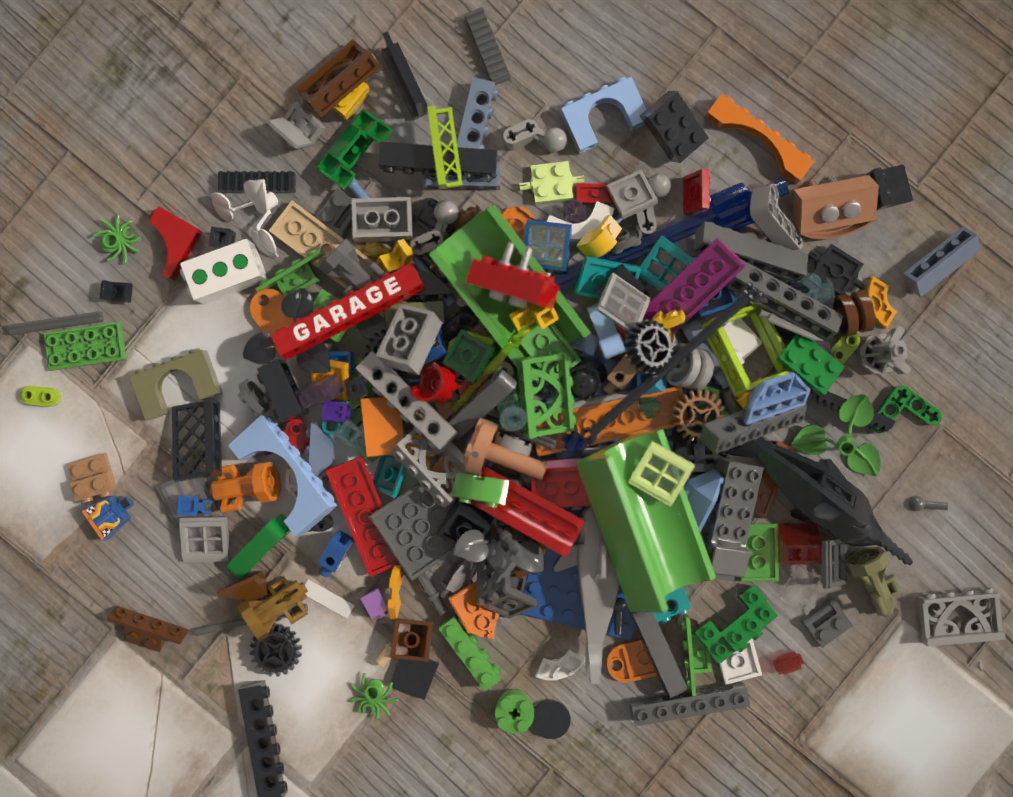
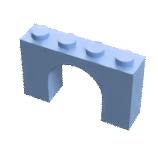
[560,77,646,154]

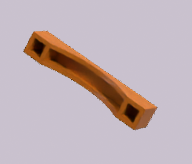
[704,94,814,184]

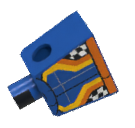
[81,496,134,541]

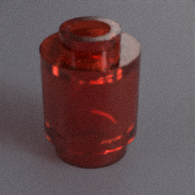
[773,651,804,675]

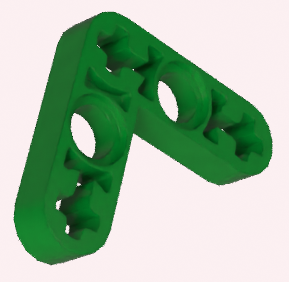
[869,386,942,434]

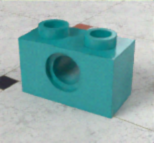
[653,587,692,623]

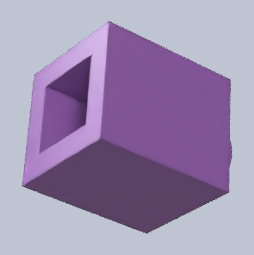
[360,586,388,619]

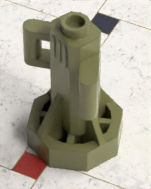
[843,546,901,617]

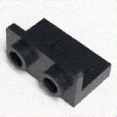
[412,198,458,238]

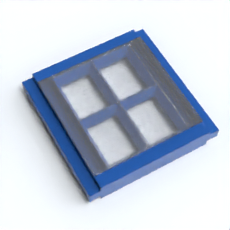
[524,220,572,271]

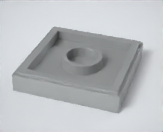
[606,170,658,219]

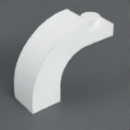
[547,201,615,242]

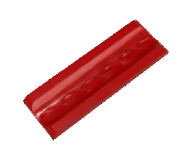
[471,466,585,557]

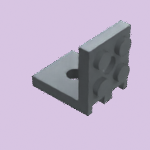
[477,550,538,619]

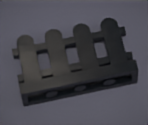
[663,427,727,475]

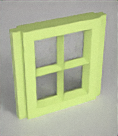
[628,441,695,507]

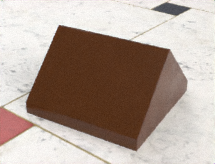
[390,618,433,662]

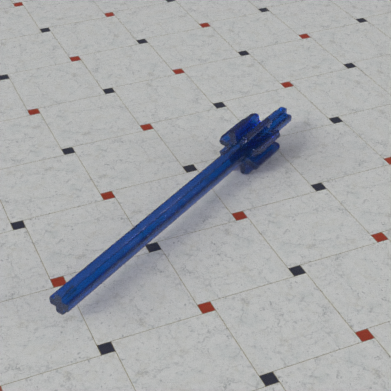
[551,178,790,291]

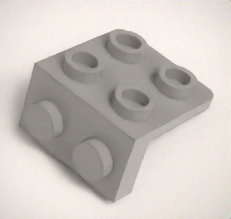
[268,102,325,149]

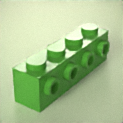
[439,613,501,691]

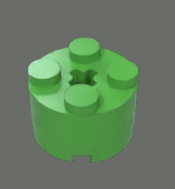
[495,689,534,734]

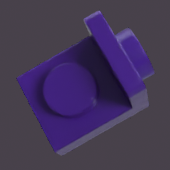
[321,400,351,424]

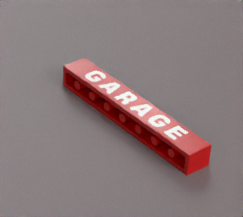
[271,263,426,360]

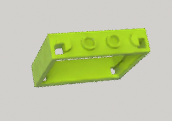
[701,304,791,397]

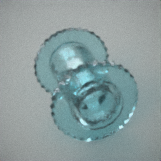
[497,392,527,431]

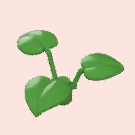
[792,394,881,476]

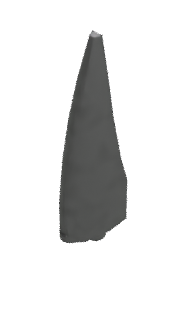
[440,536,485,599]

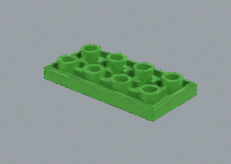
[43,322,126,371]

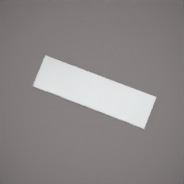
[305,579,355,618]

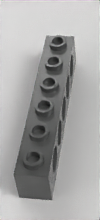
[726,260,843,342]
[699,405,807,454]
[629,682,750,726]

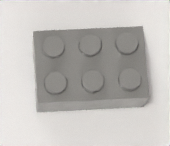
[352,197,413,242]
[376,304,442,375]

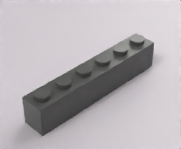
[694,222,808,283]

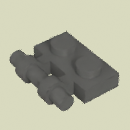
[486,528,523,579]

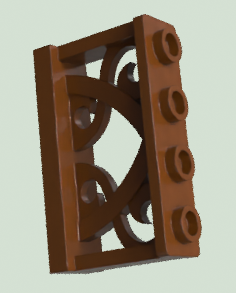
[296,39,380,118]

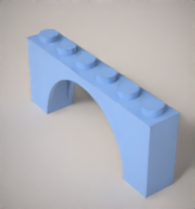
[228,415,337,537]

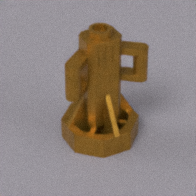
[237,577,308,642]

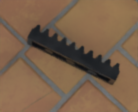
[218,171,296,193]
[816,391,895,433]

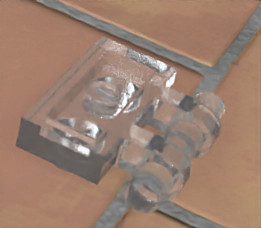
[778,565,824,615]

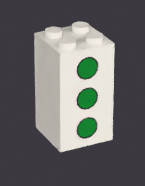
[180,239,268,304]

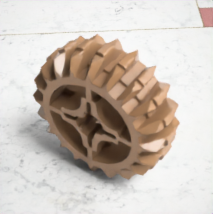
[672,389,726,442]

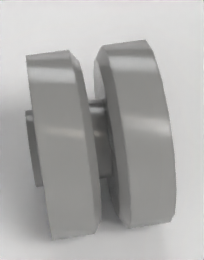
[665,344,714,390]

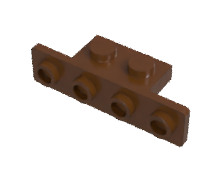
[107,606,188,652]

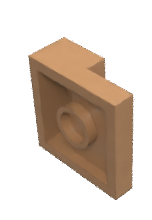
[67,453,117,504]

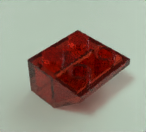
[778,523,822,565]

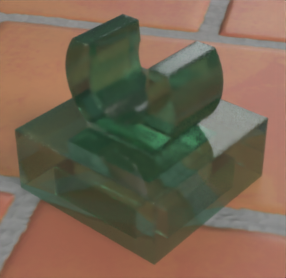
[637,396,660,419]

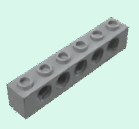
[356,351,458,450]

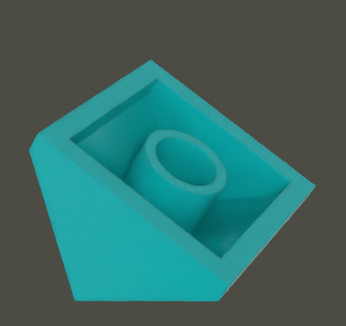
[373,455,407,498]

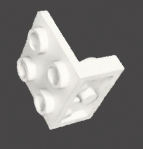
[724,319,762,365]

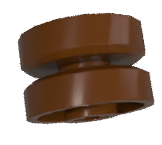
[832,290,876,337]

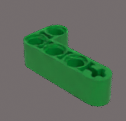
[226,513,291,581]

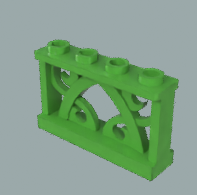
[516,352,576,439]

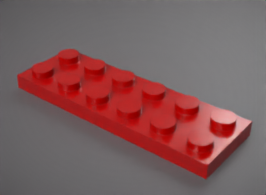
[326,456,400,577]

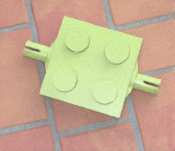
[519,161,584,204]

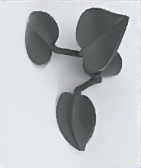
[453,516,544,573]

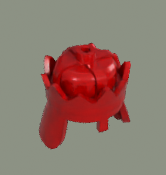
[410,363,458,403]

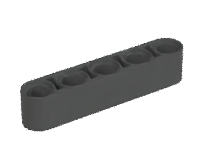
[446,369,517,440]
[630,611,687,699]

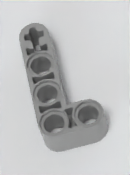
[750,183,803,250]

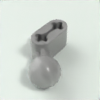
[503,119,567,152]
[636,173,671,237]
[410,200,458,255]

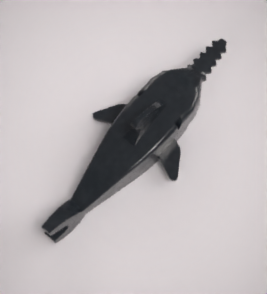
[722,437,913,565]

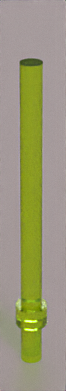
[449,325,531,413]

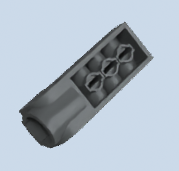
[701,457,764,581]

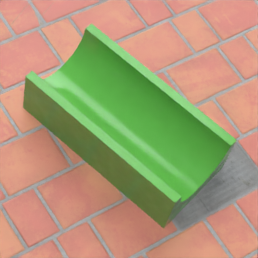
[429,203,591,369]
[576,429,716,613]

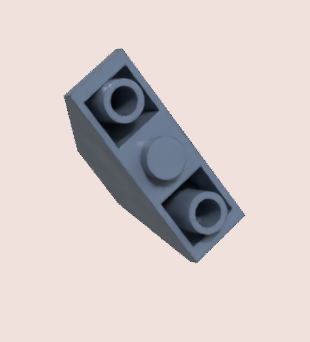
[306,421,334,477]

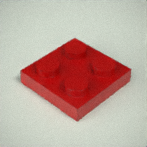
[683,169,711,215]

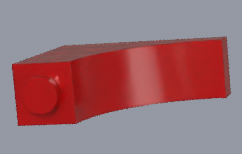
[149,206,203,281]

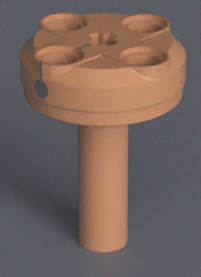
[461,418,547,480]

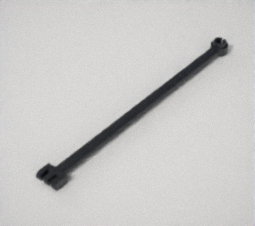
[580,282,765,445]

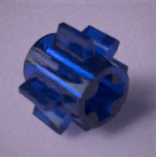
[562,431,586,454]

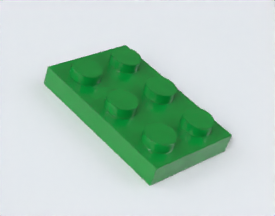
[776,333,845,397]

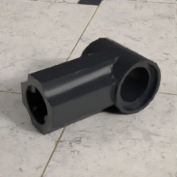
[441,306,475,341]

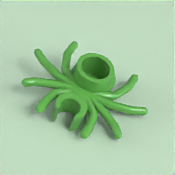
[92,215,141,264]
[350,673,398,720]

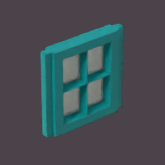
[639,236,694,291]

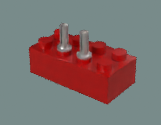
[466,242,560,310]

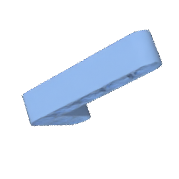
[587,303,625,359]

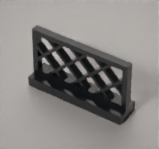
[381,31,428,121]
[172,397,222,482]

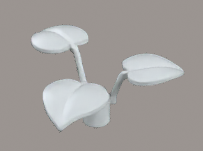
[210,179,279,258]

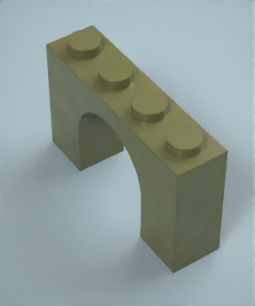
[130,348,223,420]

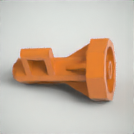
[210,462,281,513]

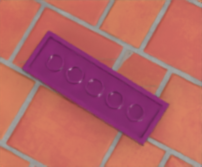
[633,237,746,334]

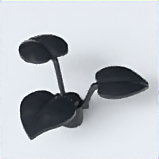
[243,288,331,373]

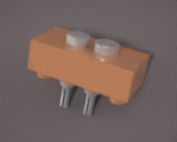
[792,175,879,239]

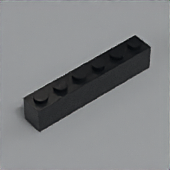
[378,141,498,180]

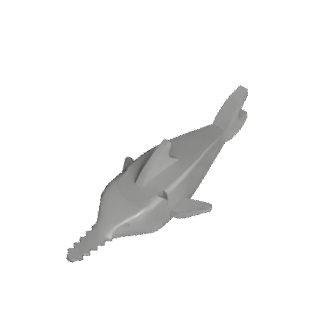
[553,506,620,684]

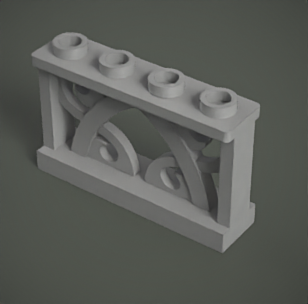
[391,424,467,507]
[917,588,1005,647]

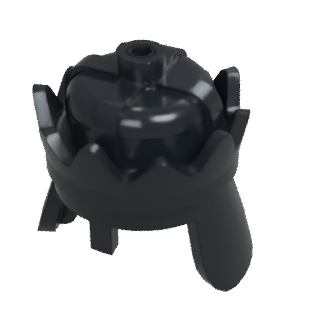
[569,356,607,402]

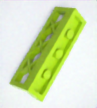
[427,105,463,189]

